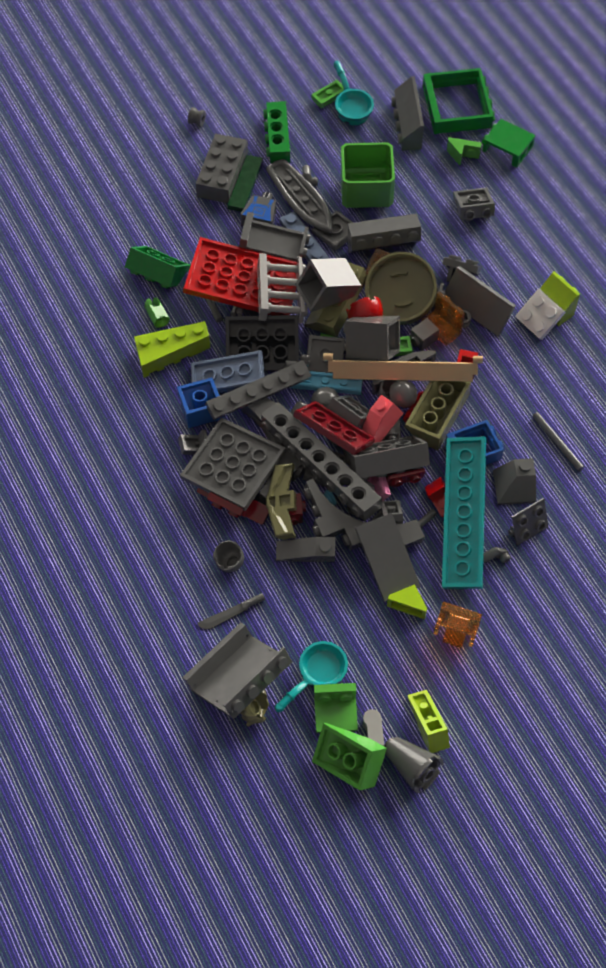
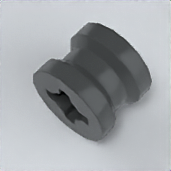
[188,107,206,127]

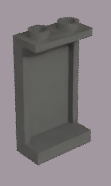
[239,212,311,262]

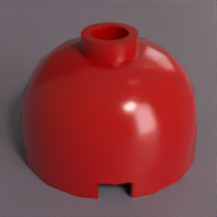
[346,296,383,319]

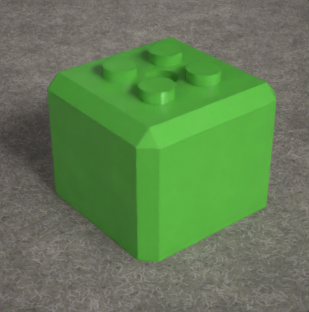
[340,142,395,208]

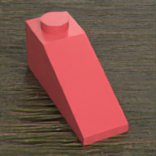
[362,395,403,443]

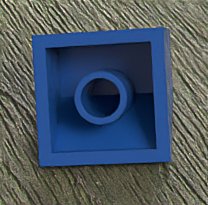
[177,378,224,428]

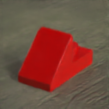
[425,477,445,519]

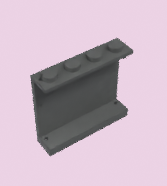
[182,622,293,719]

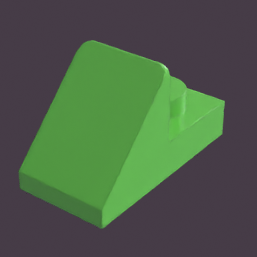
[447,137,482,165]

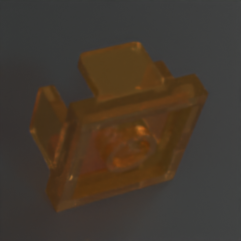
[434,602,482,648]

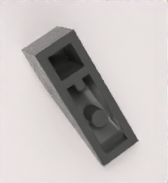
[276,537,335,562]

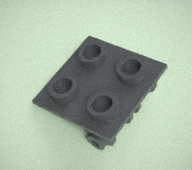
[508,498,549,546]

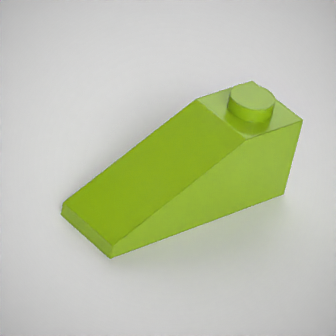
[407,690,450,753]

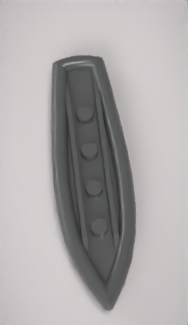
[266,159,333,234]

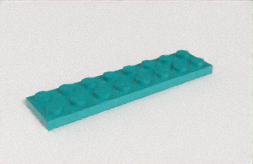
[442,437,486,589]

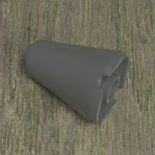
[384,737,444,793]

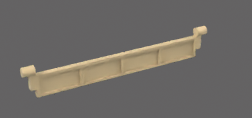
[323,353,483,382]

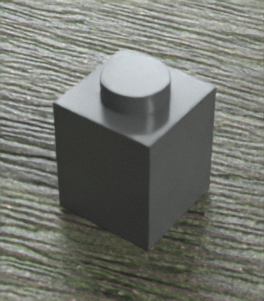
[410,318,439,351]

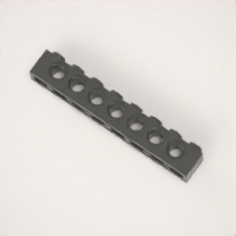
[261,402,382,522]

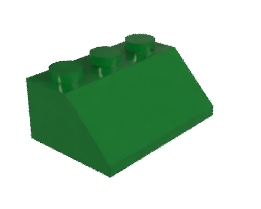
[125,246,191,289]

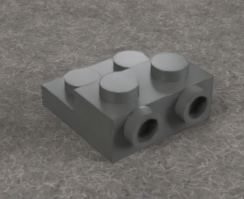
[453,187,495,221]

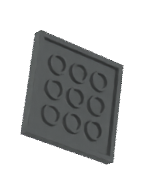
[180,417,286,511]

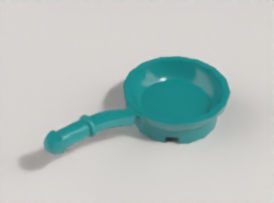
[333,60,374,125]
[275,641,348,713]

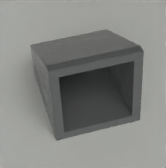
[295,258,361,312]
[343,316,400,361]

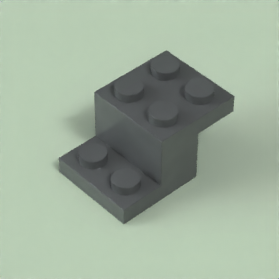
[316,395,369,446]

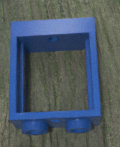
[445,420,505,465]

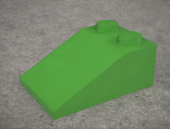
[312,723,387,791]

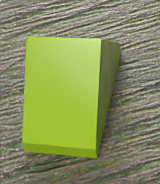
[387,584,427,619]

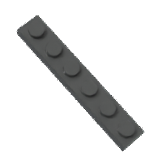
[205,360,312,421]

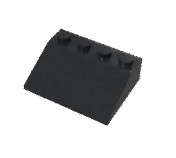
[225,315,299,371]

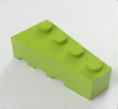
[134,321,211,378]

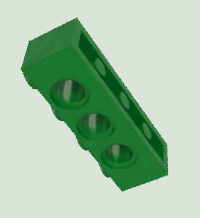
[263,101,290,164]

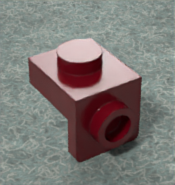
[289,493,306,525]

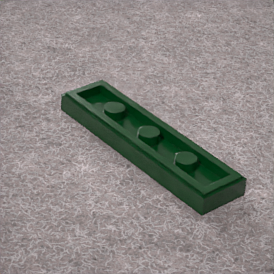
[228,155,263,212]

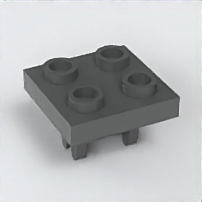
[442,255,482,282]

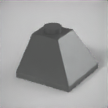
[493,458,536,505]

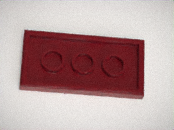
[293,401,375,455]

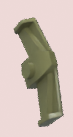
[266,463,296,540]

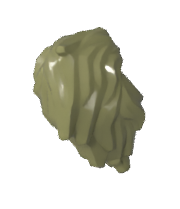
[240,689,269,727]

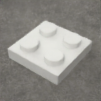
[515,289,566,340]

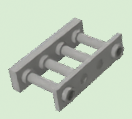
[257,253,308,323]

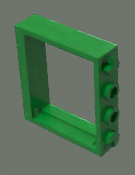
[422,68,495,134]

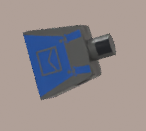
[241,192,276,226]

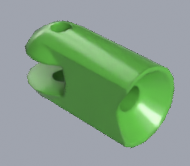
[144,297,170,328]

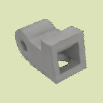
[363,709,384,746]

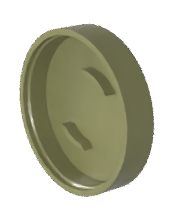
[365,252,437,325]

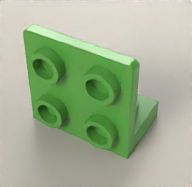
[314,683,358,733]

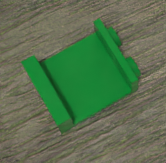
[482,119,536,168]

